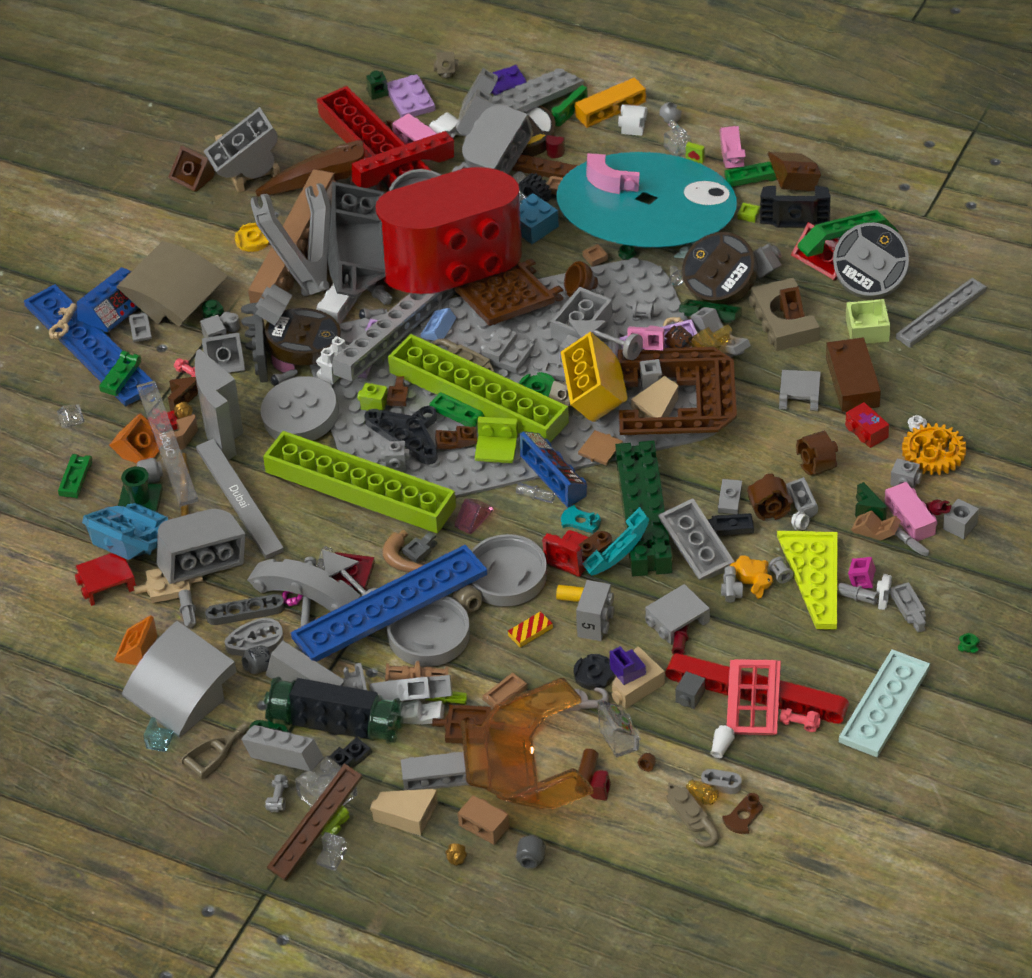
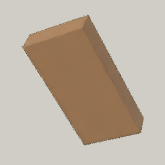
[483,673,527,711]

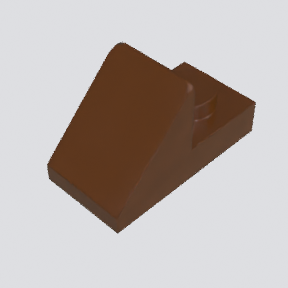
[779,286,805,320]
[168,377,198,411]

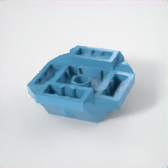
[82,503,168,560]

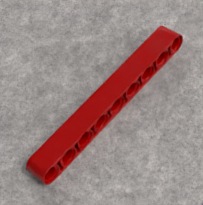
[665,654,849,724]

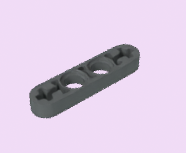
[205,594,285,625]

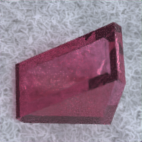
[454,498,494,535]

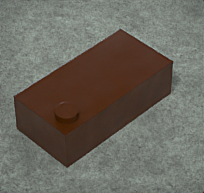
[826,337,881,412]

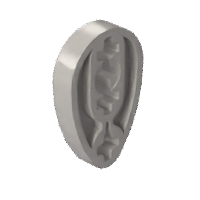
[225,618,284,656]

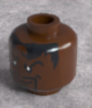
[664,325,693,348]

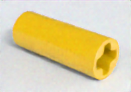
[556,584,584,602]

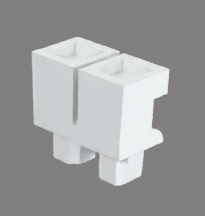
[316,336,348,384]

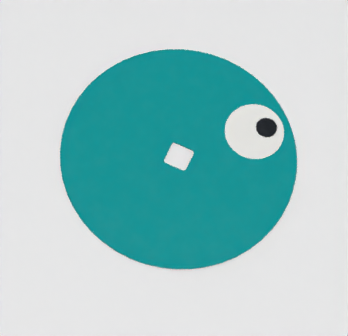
[557,152,737,247]

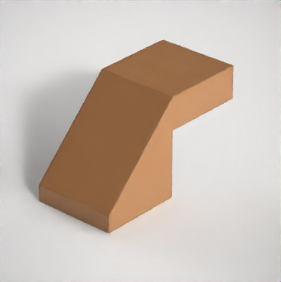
[162,414,198,454]
[851,511,901,540]

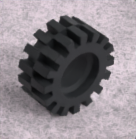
[518,173,552,202]

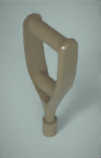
[181,722,249,779]

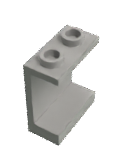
[645,584,710,645]

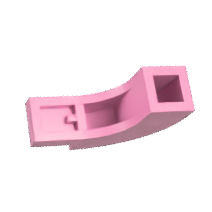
[719,126,745,168]
[586,153,640,194]

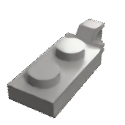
[889,582,926,632]

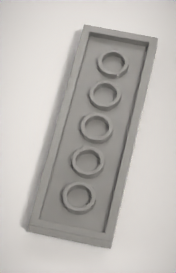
[490,68,584,113]

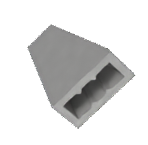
[266,640,345,688]

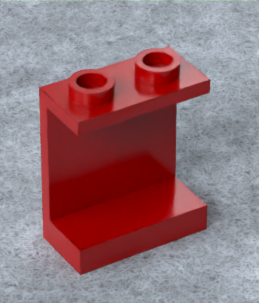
[74,553,136,606]

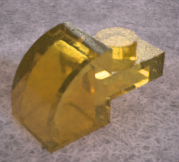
[690,324,732,350]

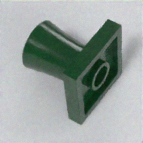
[118,466,163,513]

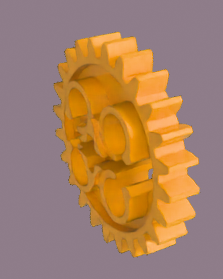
[902,423,966,475]

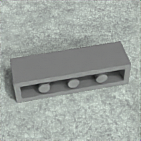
[241,725,324,772]
[401,749,489,790]

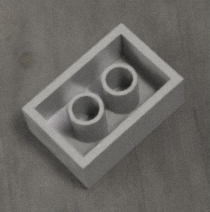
[550,287,613,342]

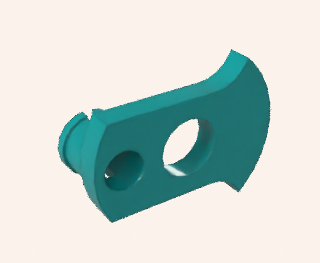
[561,505,601,534]

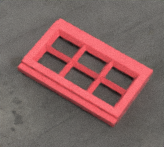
[727,659,781,735]

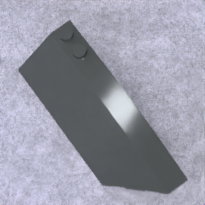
[326,181,386,297]

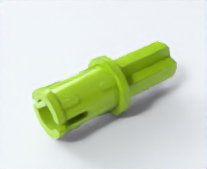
[425,691,468,705]

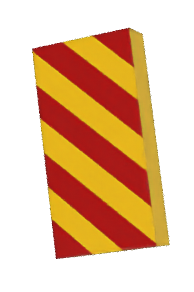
[508,611,553,648]

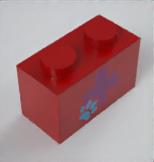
[845,402,889,448]

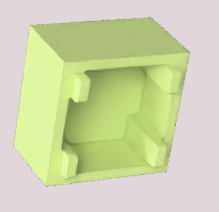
[846,299,890,344]

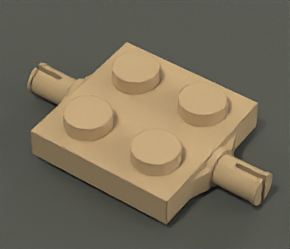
[134,568,203,603]

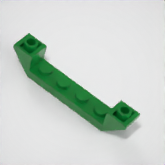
[797,210,899,257]

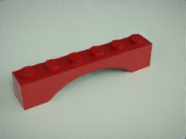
[352,131,454,188]

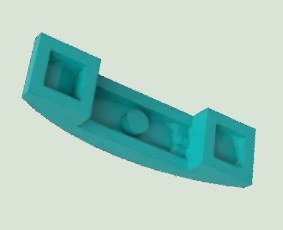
[583,507,649,575]

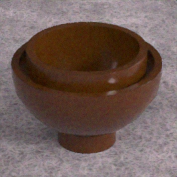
[564,261,598,297]

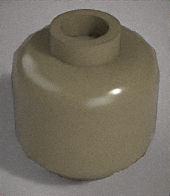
[452,584,482,613]

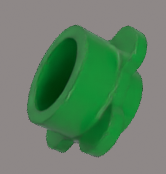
[958,633,980,653]

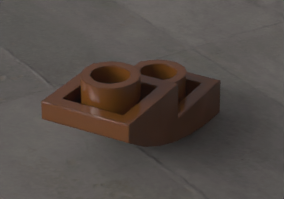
[435,426,477,449]

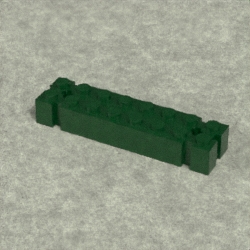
[615,440,672,577]

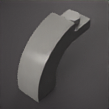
[691,307,751,358]

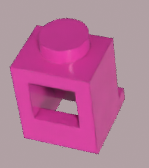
[848,557,876,589]

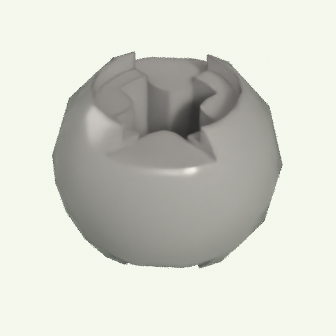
[659,102,682,124]

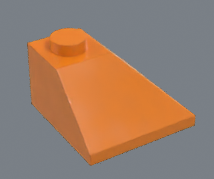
[109,413,163,463]

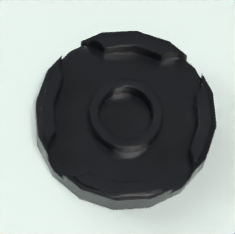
[573,654,615,690]

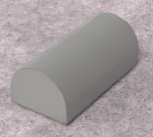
[786,477,818,518]

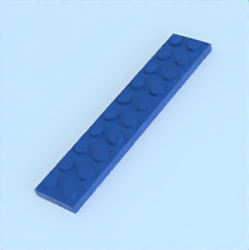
[24,284,157,407]
[291,544,488,662]

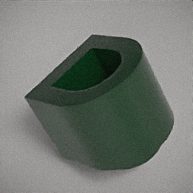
[202,300,224,319]

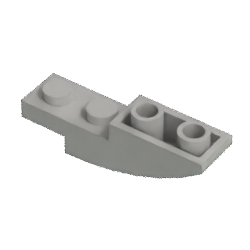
[369,675,453,704]

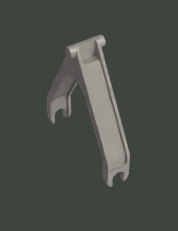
[251,183,331,297]

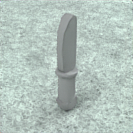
[895,527,929,556]

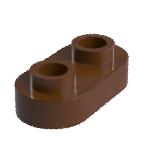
[579,531,612,561]

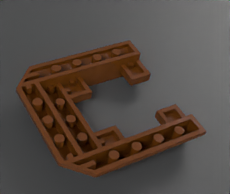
[618,347,737,435]

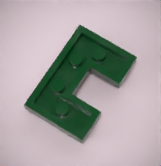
[679,299,742,323]

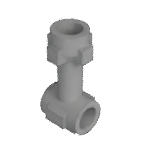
[266,774,289,812]

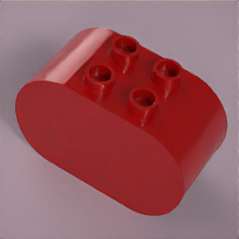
[376,167,522,294]

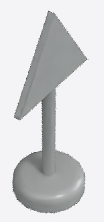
[569,320,643,360]
[322,550,378,596]

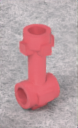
[174,358,196,377]
[779,708,821,732]

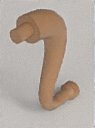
[382,530,423,572]

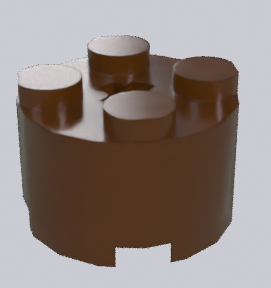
[796,430,838,475]
[747,474,793,521]

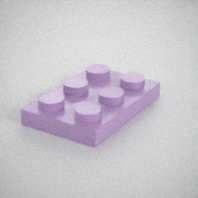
[387,74,435,118]

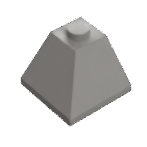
[202,333,245,373]

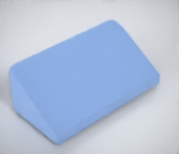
[420,308,456,341]

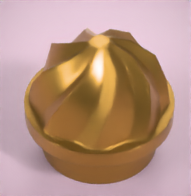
[174,402,193,419]
[445,844,467,866]

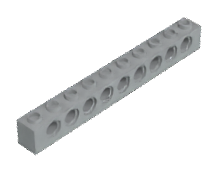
[332,288,456,381]

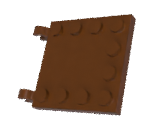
[454,259,564,326]

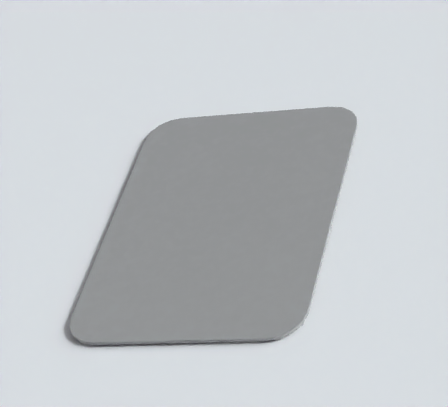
[309,258,716,510]

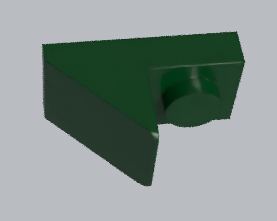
[855,482,887,521]

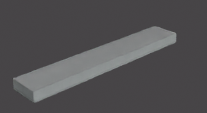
[896,278,986,348]

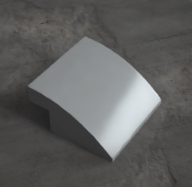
[195,349,243,460]
[122,621,236,738]

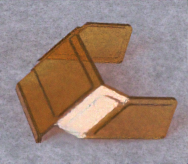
[461,678,594,810]

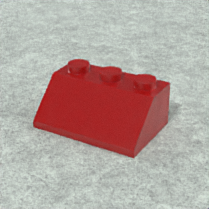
[791,222,840,280]

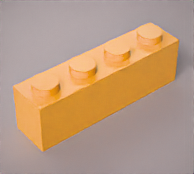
[575,77,646,128]

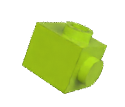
[358,383,388,411]

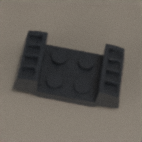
[760,186,831,228]

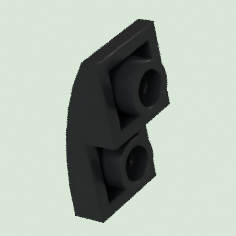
[325,737,372,773]

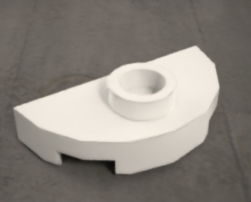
[876,574,892,610]

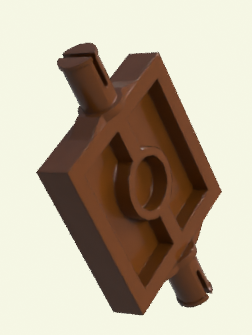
[432,705,504,745]

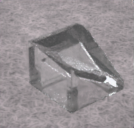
[57,404,85,428]

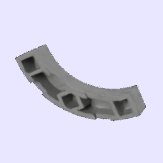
[247,559,360,612]

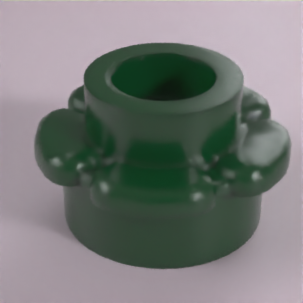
[618,245,636,260]

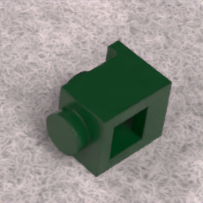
[366,70,388,100]

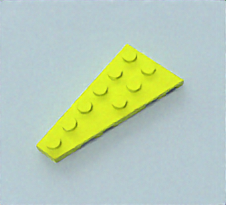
[777,531,838,630]

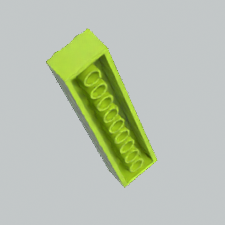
[388,334,569,443]
[263,431,456,534]

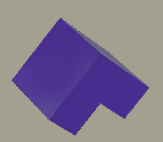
[609,646,646,685]

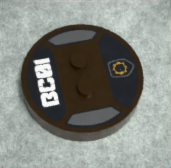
[682,232,758,305]
[265,308,341,365]

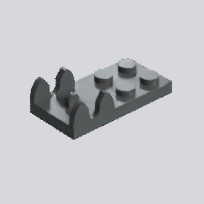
[241,303,268,383]

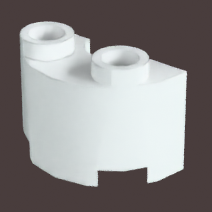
[618,105,647,135]
[429,112,462,138]

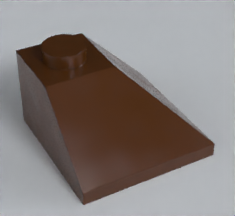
[168,145,216,192]

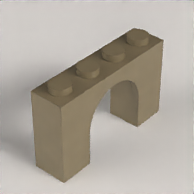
[749,278,820,351]

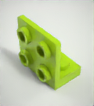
[474,417,518,463]

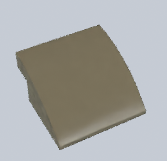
[117,241,227,327]

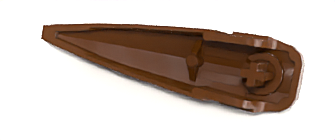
[256,140,365,196]

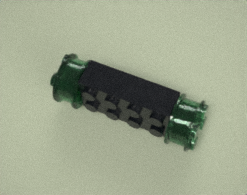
[264,676,404,744]

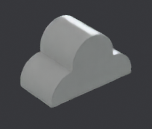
[204,107,278,178]

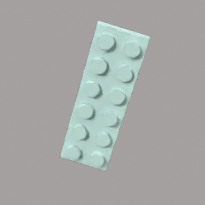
[839,649,930,758]

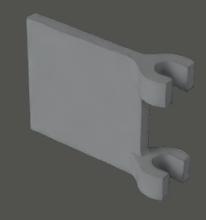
[779,370,820,411]

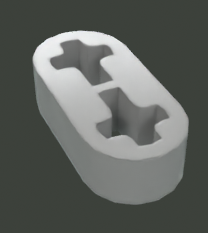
[701,769,741,794]

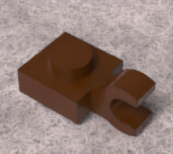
[387,376,409,406]

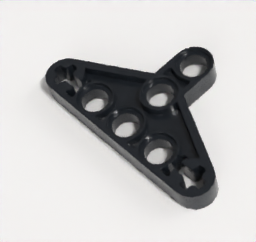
[364,406,438,465]

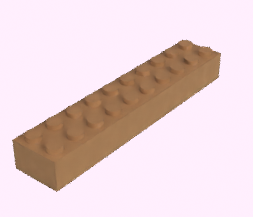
[248,169,336,320]

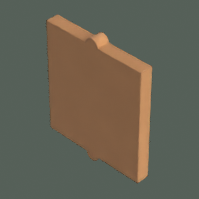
[578,430,623,465]

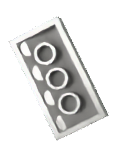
[658,498,734,580]

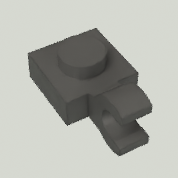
[402,532,437,563]

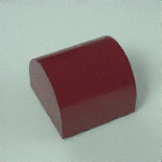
[546,135,565,158]
[589,770,611,801]

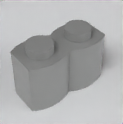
[255,284,292,325]

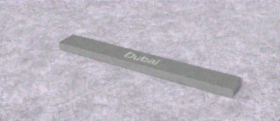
[196,439,284,559]

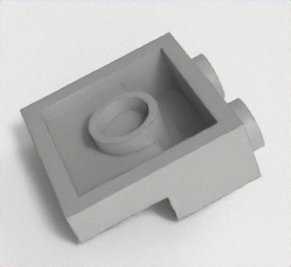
[481,327,534,373]

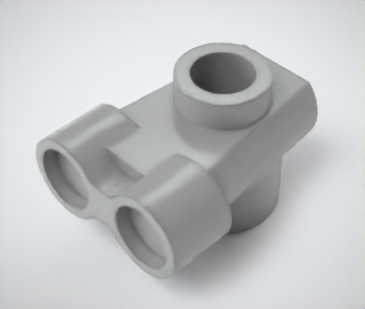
[721,566,743,603]

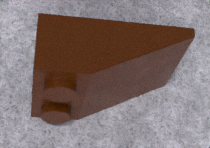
[768,151,821,191]

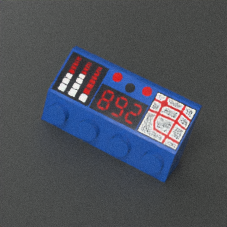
[77,267,139,332]
[520,432,587,508]

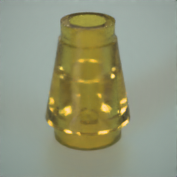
[686,779,719,805]

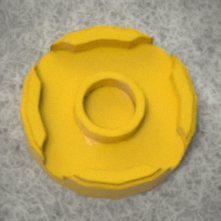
[235,223,269,252]

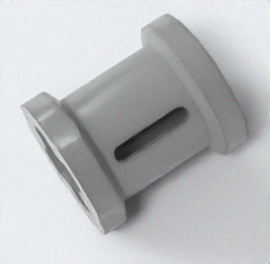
[632,301,654,319]
[769,557,794,584]

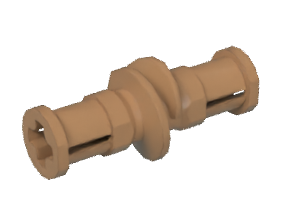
[385,661,448,681]

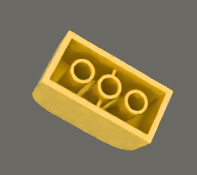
[561,331,627,422]

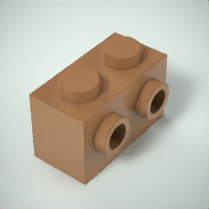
[458,795,509,845]

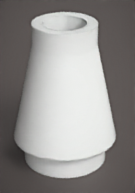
[711,725,735,758]

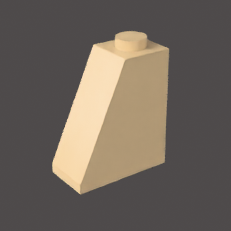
[631,376,678,418]
[612,646,665,709]
[370,789,438,836]

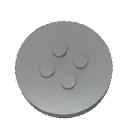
[261,376,339,441]

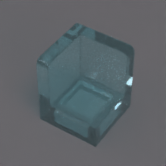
[143,717,174,752]

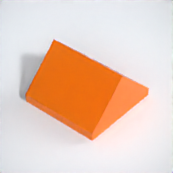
[114,615,157,665]

